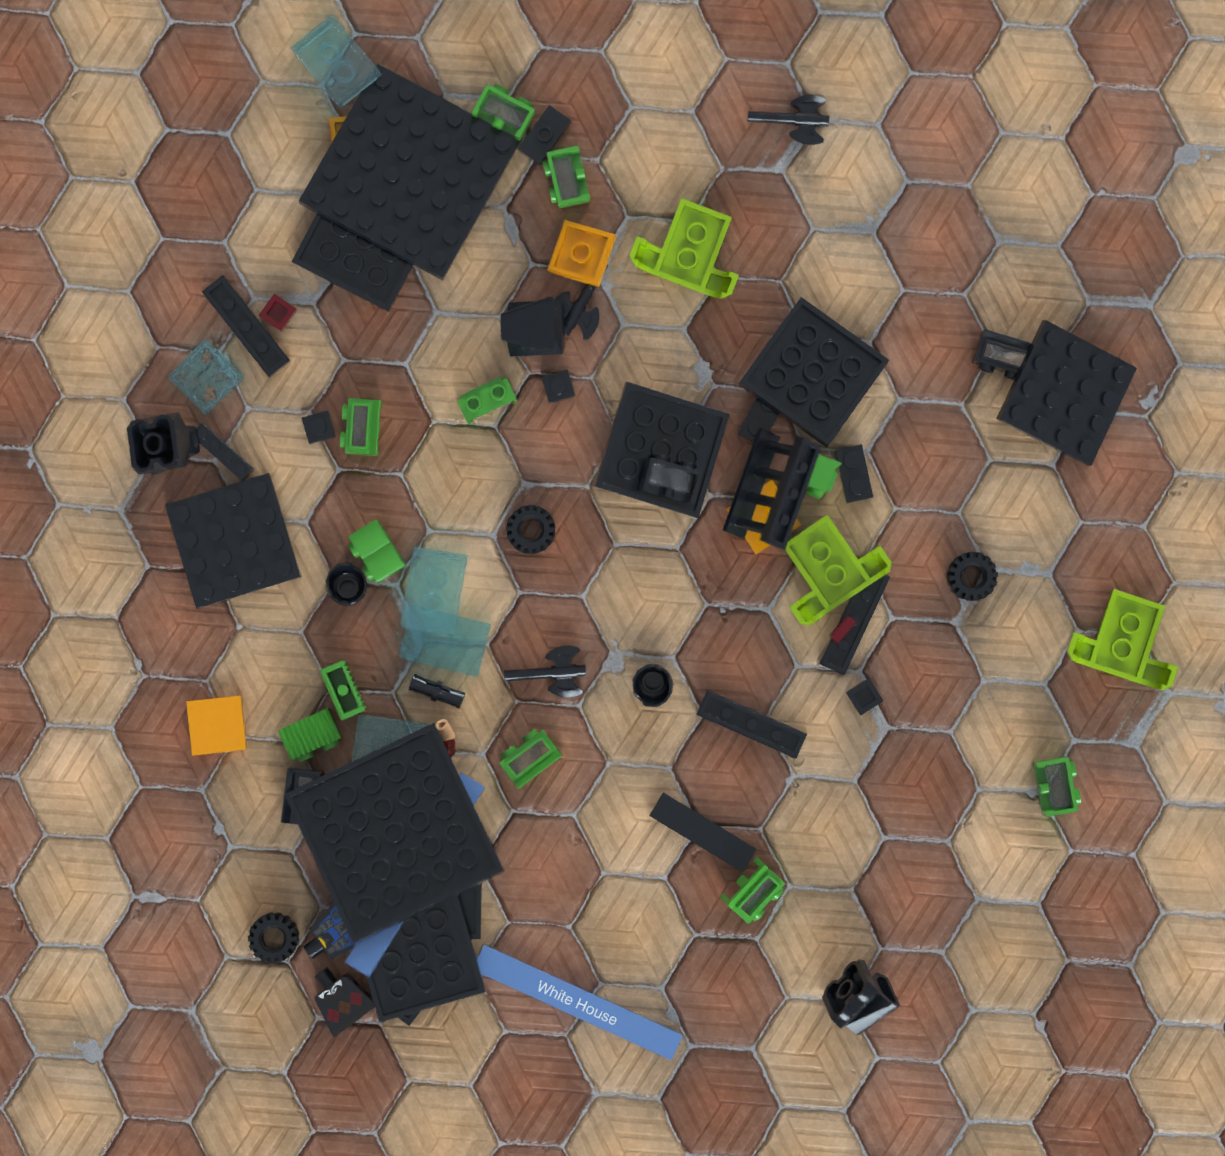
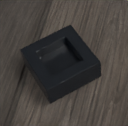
[542,370,575,404]
[302,410,336,445]
[845,678,883,716]

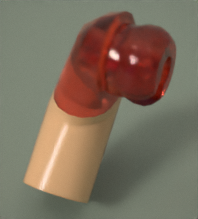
[435,719,456,758]

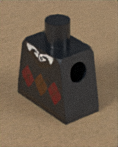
[314,967,375,1037]

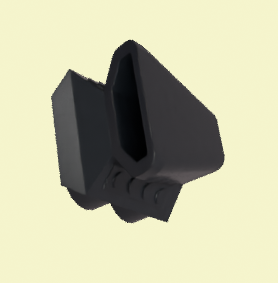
[500,297,565,357]
[127,412,200,475]
[822,959,900,1035]

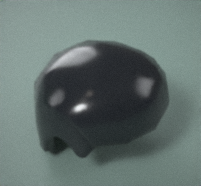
[326,563,368,606]
[632,664,674,707]

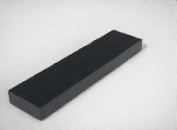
[202,275,290,378]
[819,575,890,675]
[696,690,807,759]
[649,792,757,872]

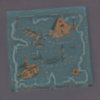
[167,339,245,416]

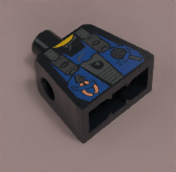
[303,903,356,959]

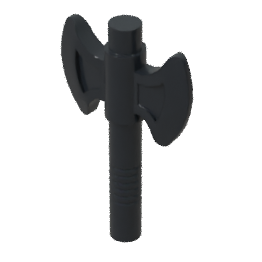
[747,95,829,145]
[554,264,609,341]
[504,645,586,697]

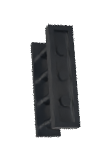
[723,428,822,550]

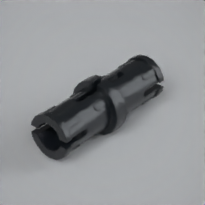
[408,674,465,709]

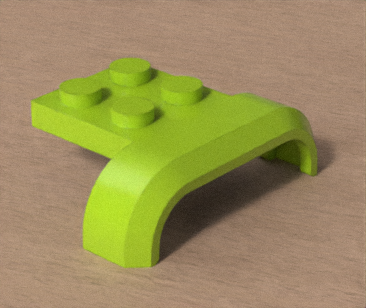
[629,198,739,299]
[785,514,892,626]
[1067,589,1179,690]

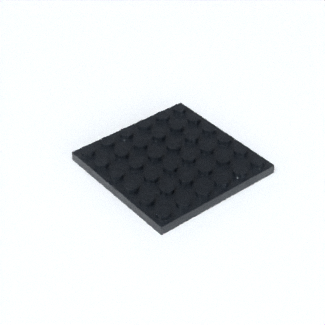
[299,63,521,281]
[284,723,505,945]

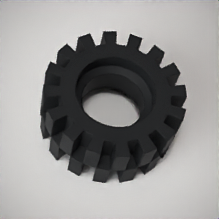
[506,505,555,554]
[947,552,998,601]
[248,912,299,963]

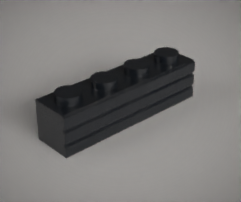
[197,423,254,481]

